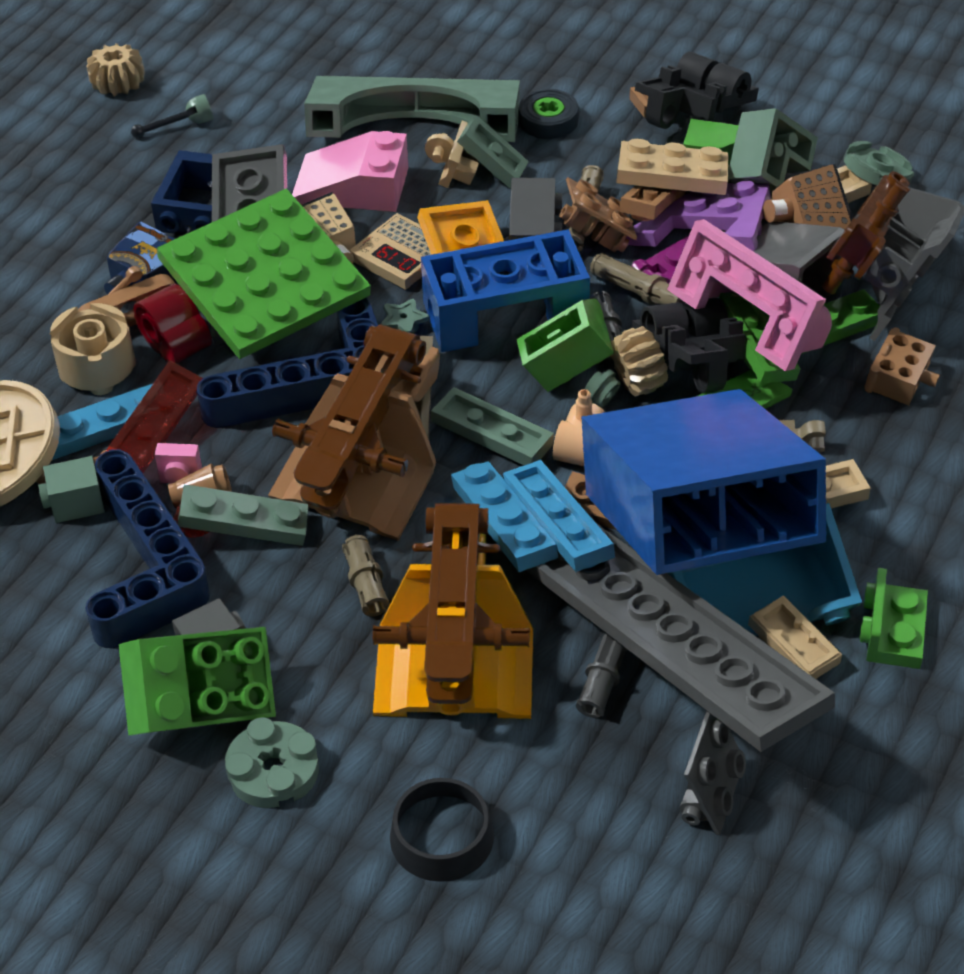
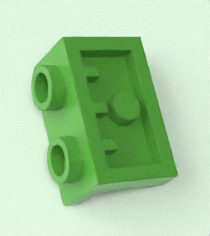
[860,568,928,669]

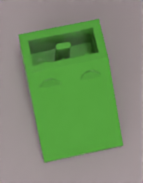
[119,627,276,735]

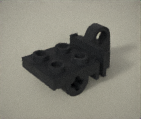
[634,52,759,129]
[632,298,746,393]

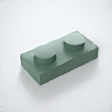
[457,115,529,188]

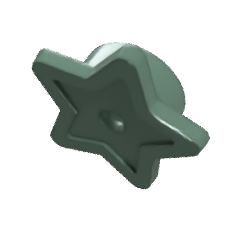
[381,299,429,334]

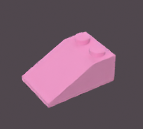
[292,131,409,212]

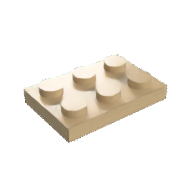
[616,139,728,195]

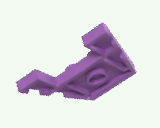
[626,181,771,251]

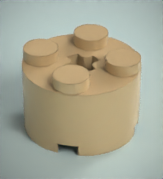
[50,303,136,395]

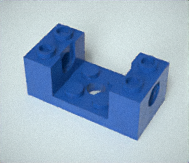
[421,229,590,352]

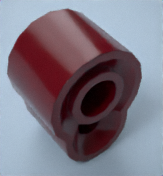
[133,284,212,365]

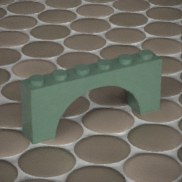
[304,76,520,142]

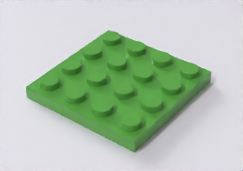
[157,188,371,360]

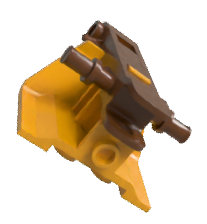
[372,503,533,719]

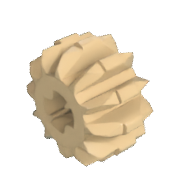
[87,43,145,96]
[611,326,668,397]

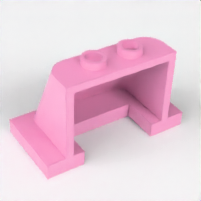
[667,219,832,371]

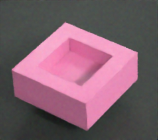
[155,443,202,483]

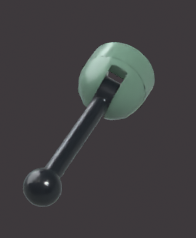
[131,94,214,138]

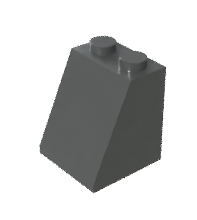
[753,222,845,299]

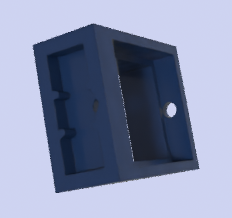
[151,150,212,235]

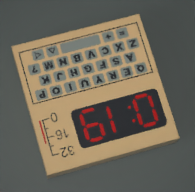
[349,213,431,290]

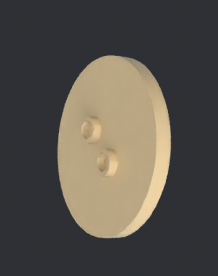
[0,380,60,507]

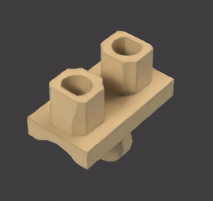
[425,120,479,188]

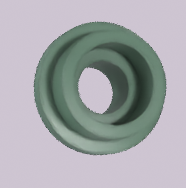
[585,369,621,408]

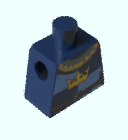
[104,221,180,295]

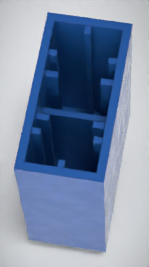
[581,389,826,575]

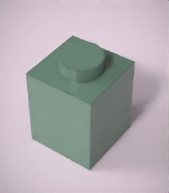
[38,456,105,523]

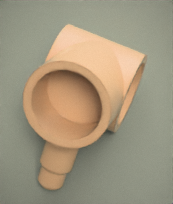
[553,389,605,466]

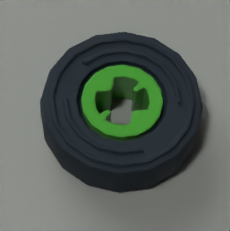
[518,89,579,139]

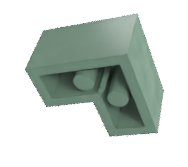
[728,108,818,191]

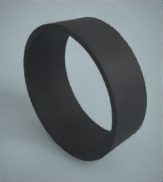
[390,778,494,882]

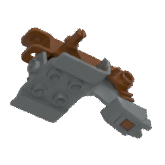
[821,171,964,341]

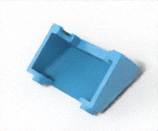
[667,503,862,636]

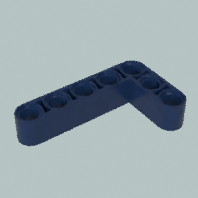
[197,297,378,428]
[85,449,210,648]

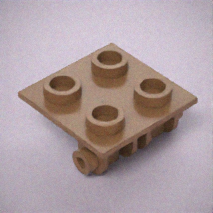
[559,177,637,252]

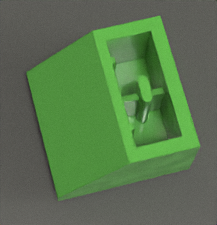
[517,298,614,392]

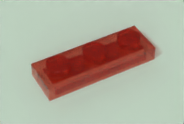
[105,360,203,473]

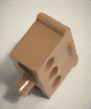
[864,327,940,405]

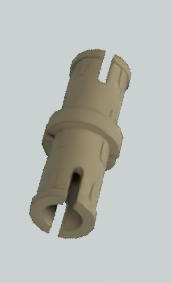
[342,535,390,616]

